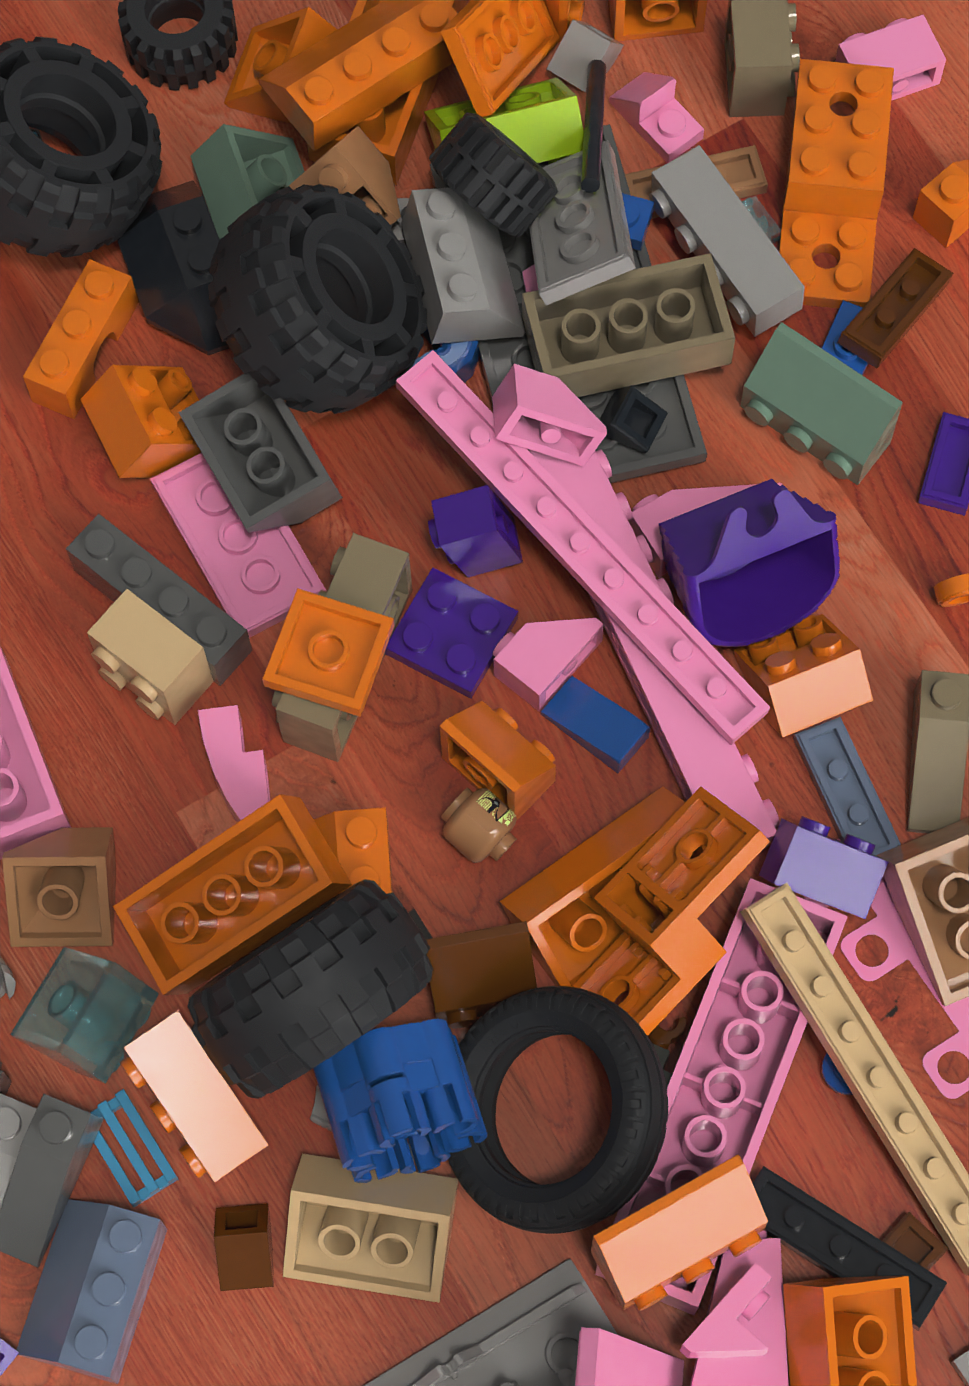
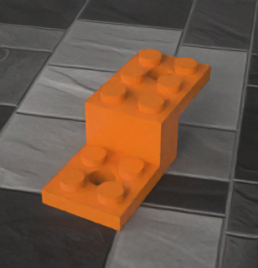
[779,58,894,309]
[572,786,770,1036]

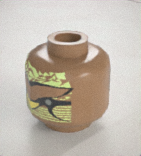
[441,788,517,863]

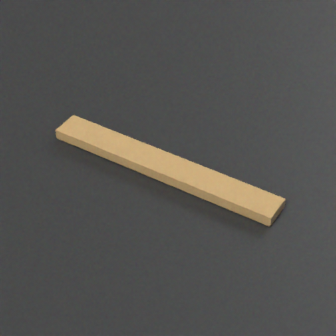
[740,883,969,1275]

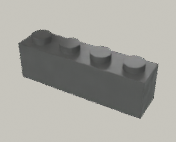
[66,514,252,686]

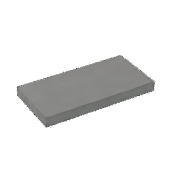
[529,140,636,306]

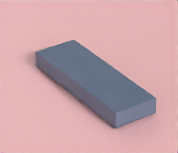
[793,717,901,855]

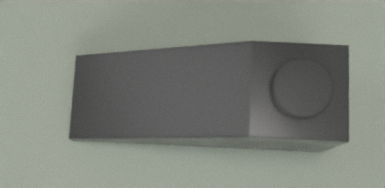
[0,1094,104,1267]

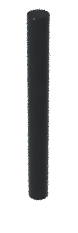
[581,60,606,193]

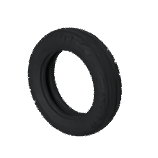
[448,986,668,1234]

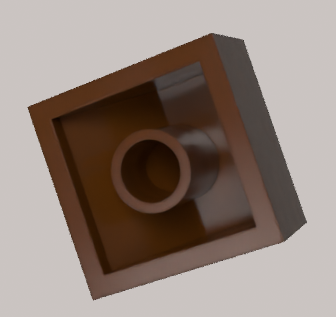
[425,921,537,1029]

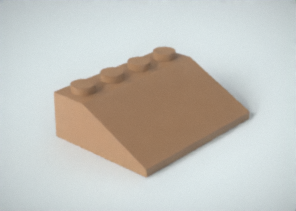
[876,817,969,1006]

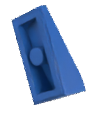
[541,676,650,774]

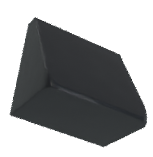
[599,385,668,453]

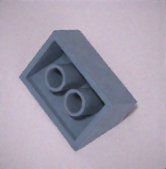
[16,1199,168,1384]

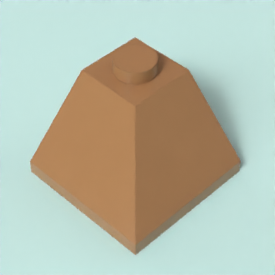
[2,827,116,947]

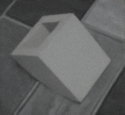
[547,19,624,92]

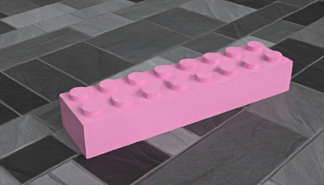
[595,878,848,1316]

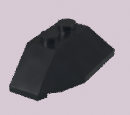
[117,180,230,355]

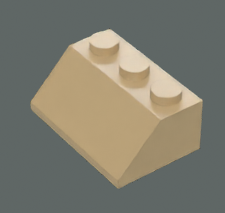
[283,1153,458,1303]

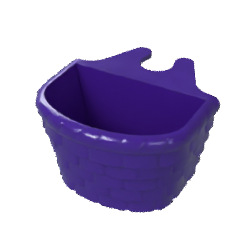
[659,479,840,647]

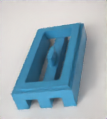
[87,1089,179,1208]

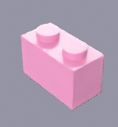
[835,15,946,101]

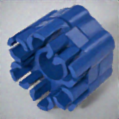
[313,1019,488,1183]

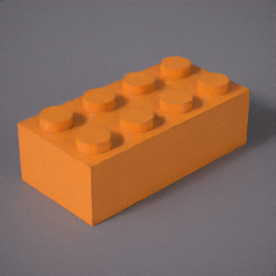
[113,794,352,995]

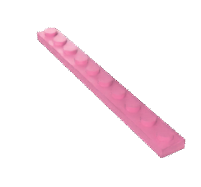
[396,350,770,745]

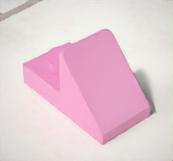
[609,72,704,163]
[680,1262,772,1358]

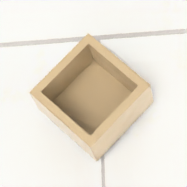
[87,589,214,725]

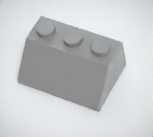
[401,188,525,344]

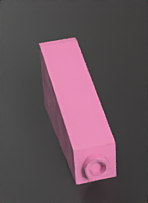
[690,1230,789,1386]

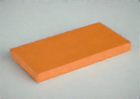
[440,0,559,117]

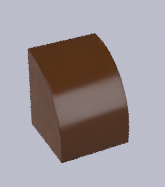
[214,1203,274,1291]

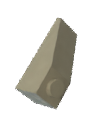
[907,670,969,834]

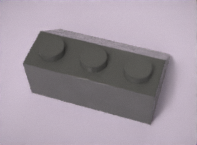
[179,374,343,533]

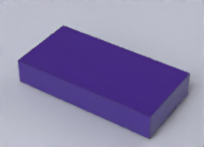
[918,412,969,516]

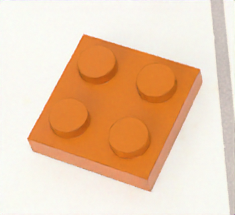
[262,588,395,717]

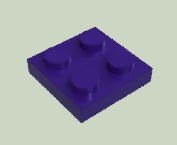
[385,567,518,699]

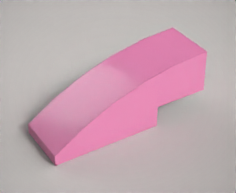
[198,705,271,823]

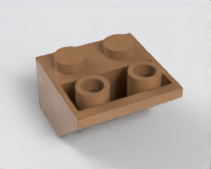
[289,126,401,225]

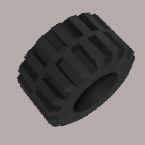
[118,0,238,90]
[429,112,558,237]

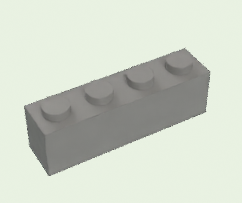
[649,145,805,337]

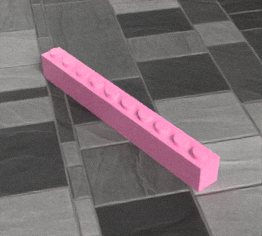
[526,448,780,848]

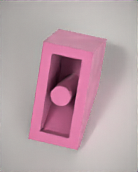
[492,364,607,466]
[493,618,604,711]

